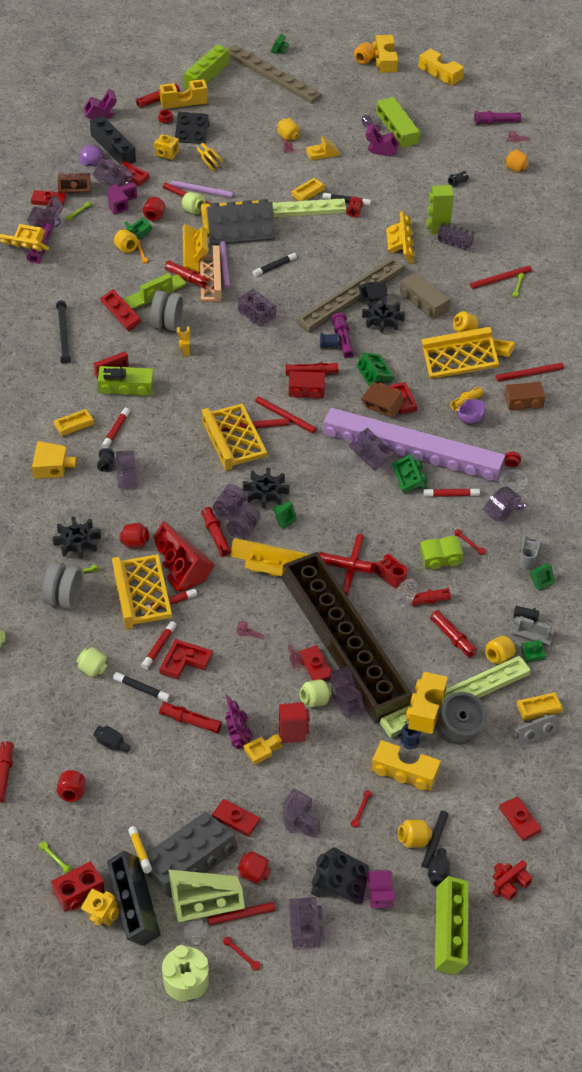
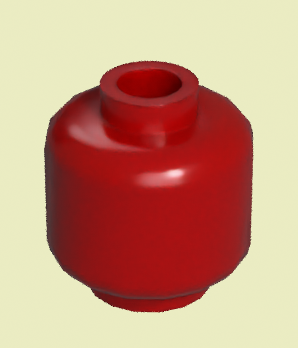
[143,197,166,221]
[119,523,149,549]
[56,770,86,802]
[237,851,272,884]

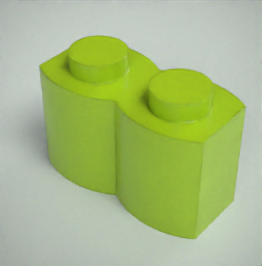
[420,536,463,570]

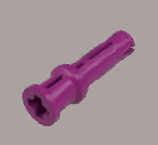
[474,110,521,125]
[26,223,54,264]
[331,313,354,358]

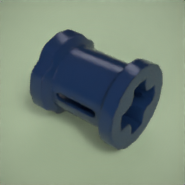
[320,333,338,349]
[401,723,420,749]

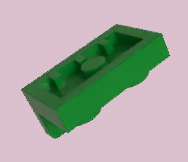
[356,352,395,387]
[392,454,428,494]

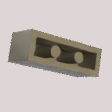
[400,273,450,319]

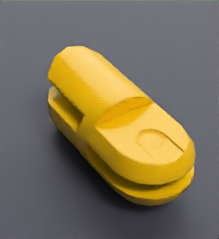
[197,143,223,171]

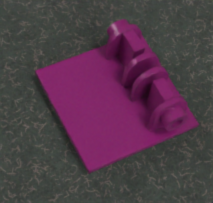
[225,695,253,749]

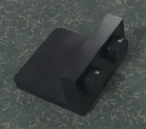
[175,112,210,144]
[311,847,369,904]

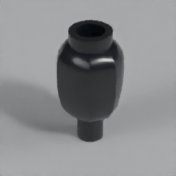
[93,725,131,753]
[428,848,450,887]

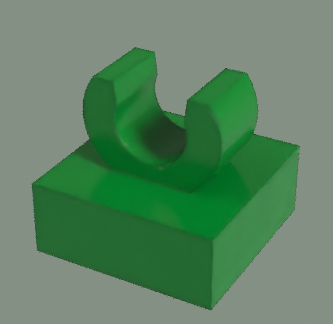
[271,34,290,54]
[272,502,297,529]
[530,563,555,590]
[521,639,546,663]

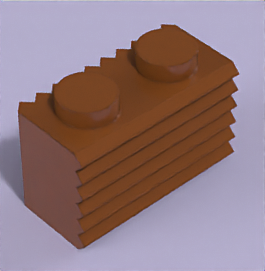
[57,172,91,193]
[361,382,405,418]
[504,382,545,410]

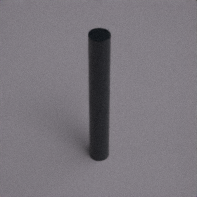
[421,811,449,869]

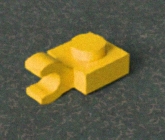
[177,327,190,356]
[243,734,282,765]

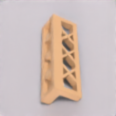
[200,246,221,302]

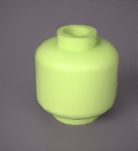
[182,192,206,215]
[76,647,108,677]
[300,679,332,708]

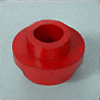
[158,110,173,123]
[504,451,522,467]

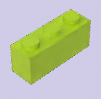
[426,185,454,234]
[97,366,154,396]

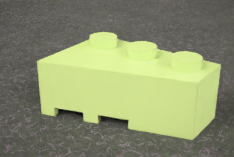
[168,870,245,922]

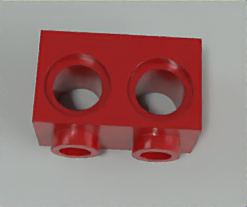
[51,861,105,912]

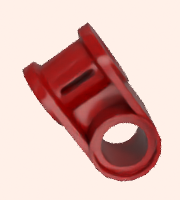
[374,553,407,589]

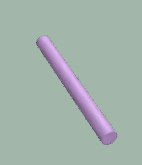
[171,180,233,198]
[219,241,230,289]

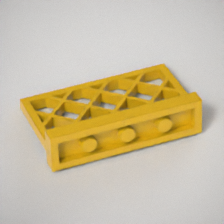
[422,327,499,379]
[201,403,267,471]
[112,554,172,629]

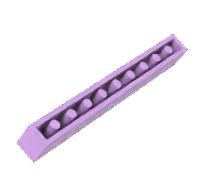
[323,408,505,481]

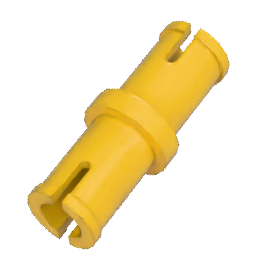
[450,386,483,411]

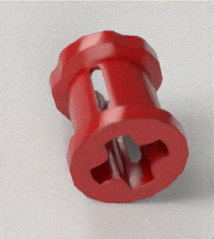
[346,196,363,218]

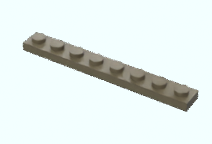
[228,44,322,104]
[297,257,405,332]

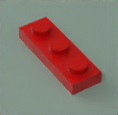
[100,289,142,332]

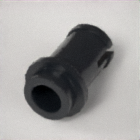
[448,171,469,186]
[103,367,126,381]
[514,605,540,622]

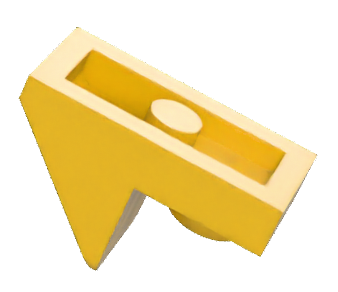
[306,135,340,161]

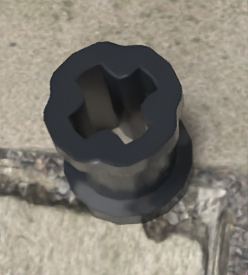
[97,448,115,472]

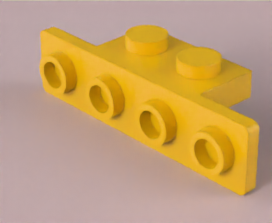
[386,211,415,264]
[0,224,49,252]
[183,224,209,272]
[231,538,308,576]

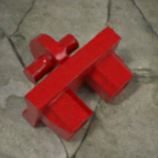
[492,860,533,901]

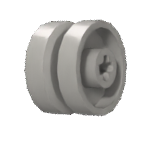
[150,290,184,331]
[42,562,83,610]

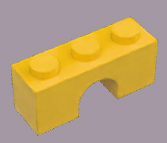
[372,35,398,73]
[418,48,465,86]
[159,79,208,109]
[406,672,448,734]
[371,740,441,791]

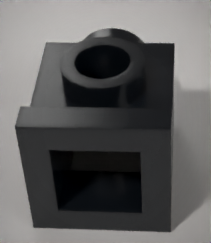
[359,281,388,303]

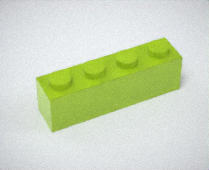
[183,45,229,89]
[376,97,421,147]
[435,876,469,975]

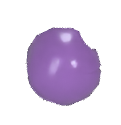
[79,145,105,166]
[458,399,485,424]

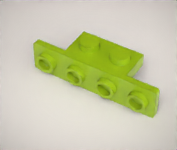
[123,273,186,310]

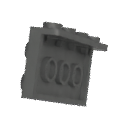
[206,199,276,244]
[146,811,238,898]

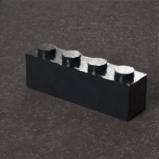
[90,116,136,165]
[107,851,161,946]

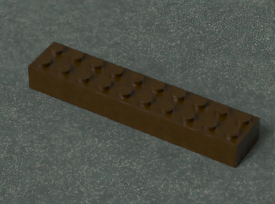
[282,552,412,724]

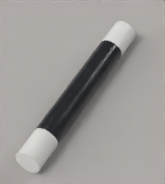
[323,193,371,206]
[252,253,297,277]
[113,672,171,702]

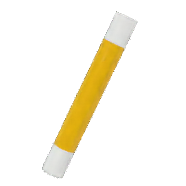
[128,826,152,873]

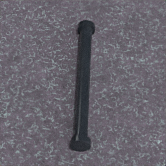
[56,300,71,364]

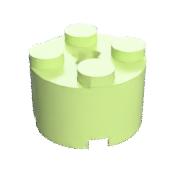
[162,945,209,1001]

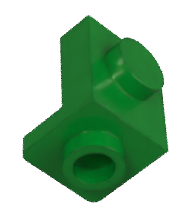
[124,217,153,240]

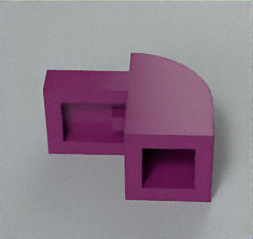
[83,89,117,120]
[365,124,400,156]
[107,182,137,215]
[368,870,395,908]

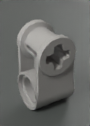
[519,534,542,570]

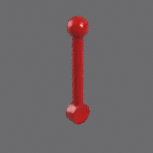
[454,529,486,555]
[351,790,372,828]
[223,937,260,971]

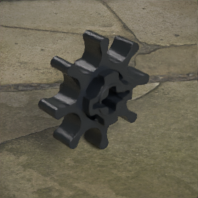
[362,297,405,333]
[243,467,290,509]
[53,516,101,559]

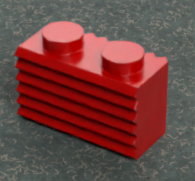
[289,371,325,399]
[278,702,310,744]

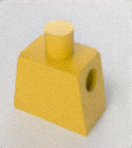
[32,441,77,479]

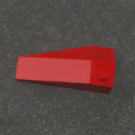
[153,521,215,592]

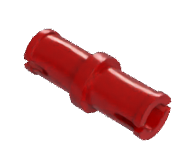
[410,588,451,606]

